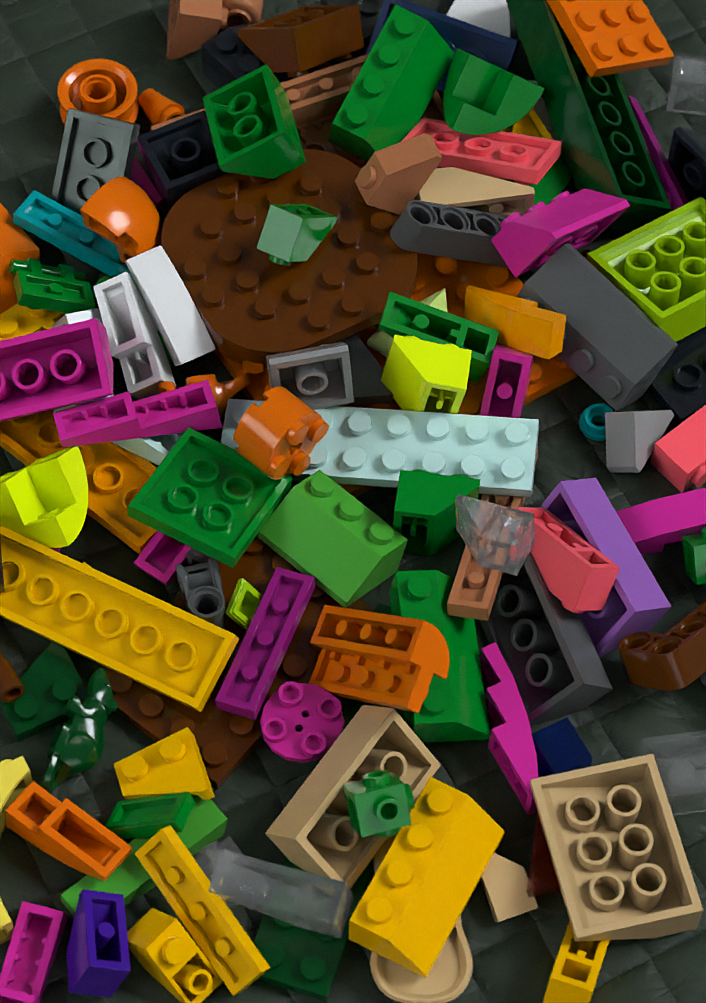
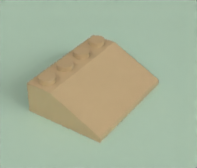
[530,754,703,941]

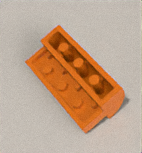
[308,605,450,713]

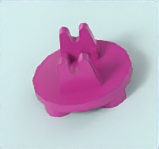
[260,681,344,763]

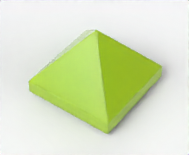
[225,578,263,631]

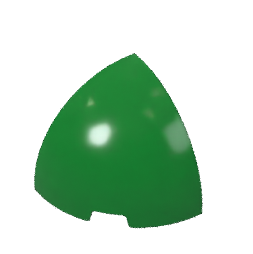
[443,48,545,135]

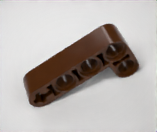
[618,601,706,691]

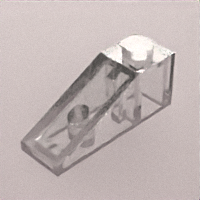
[208,850,354,938]

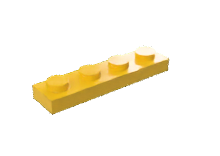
[134,825,270,996]

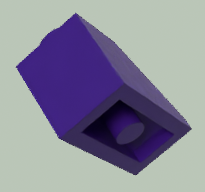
[66,889,131,997]

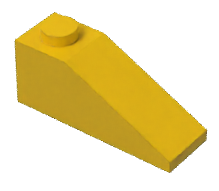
[542,921,609,1003]

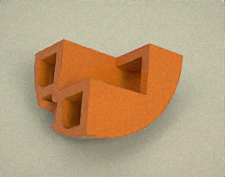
[80,177,163,265]

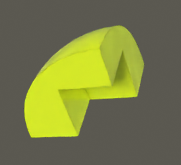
[0,446,88,548]

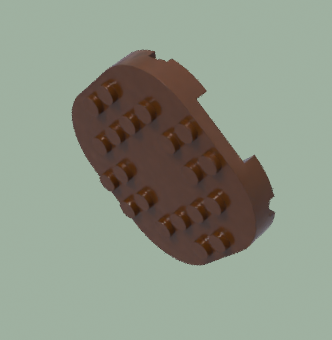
[161,149,418,370]

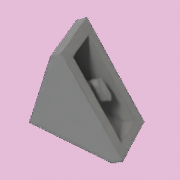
[605,410,674,473]

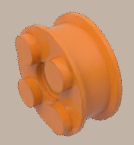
[57,59,139,126]

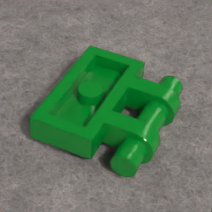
[9,258,95,314]

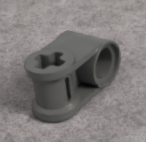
[175,557,226,629]

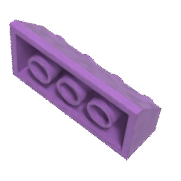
[540,478,671,658]

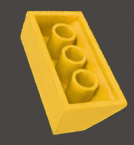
[349,776,505,978]

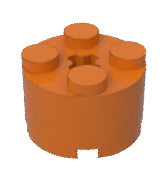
[233,386,329,480]

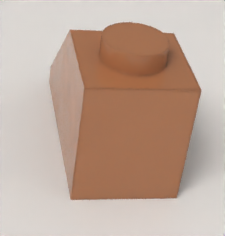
[355,133,443,215]

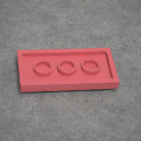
[401,118,562,186]

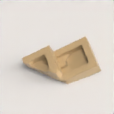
[479,853,538,922]

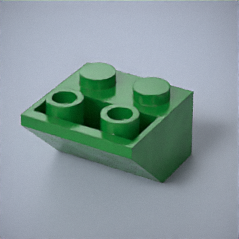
[393,469,480,556]

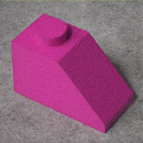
[480,343,535,418]

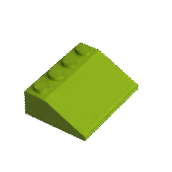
[586,197,706,342]

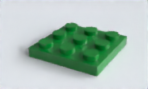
[127,427,292,568]

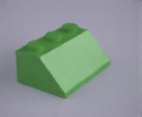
[257,470,408,608]

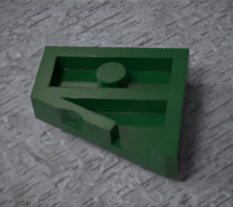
[0,641,87,742]

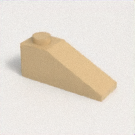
[414,167,535,216]

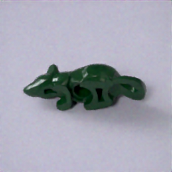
[39,668,118,793]

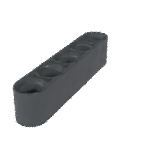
[390,200,542,272]

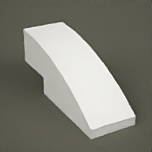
[125,245,216,366]
[93,272,176,399]

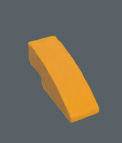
[463,285,566,360]

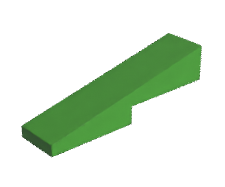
[60,795,228,917]

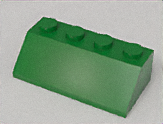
[327,4,454,161]
[389,570,490,743]

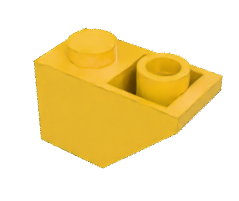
[127,908,223,1003]

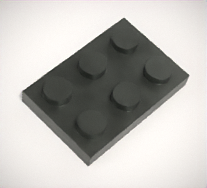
[51,108,140,216]

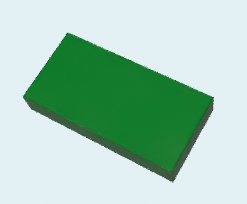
[105,792,195,840]

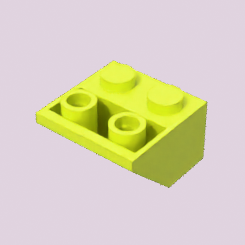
[381,334,472,414]

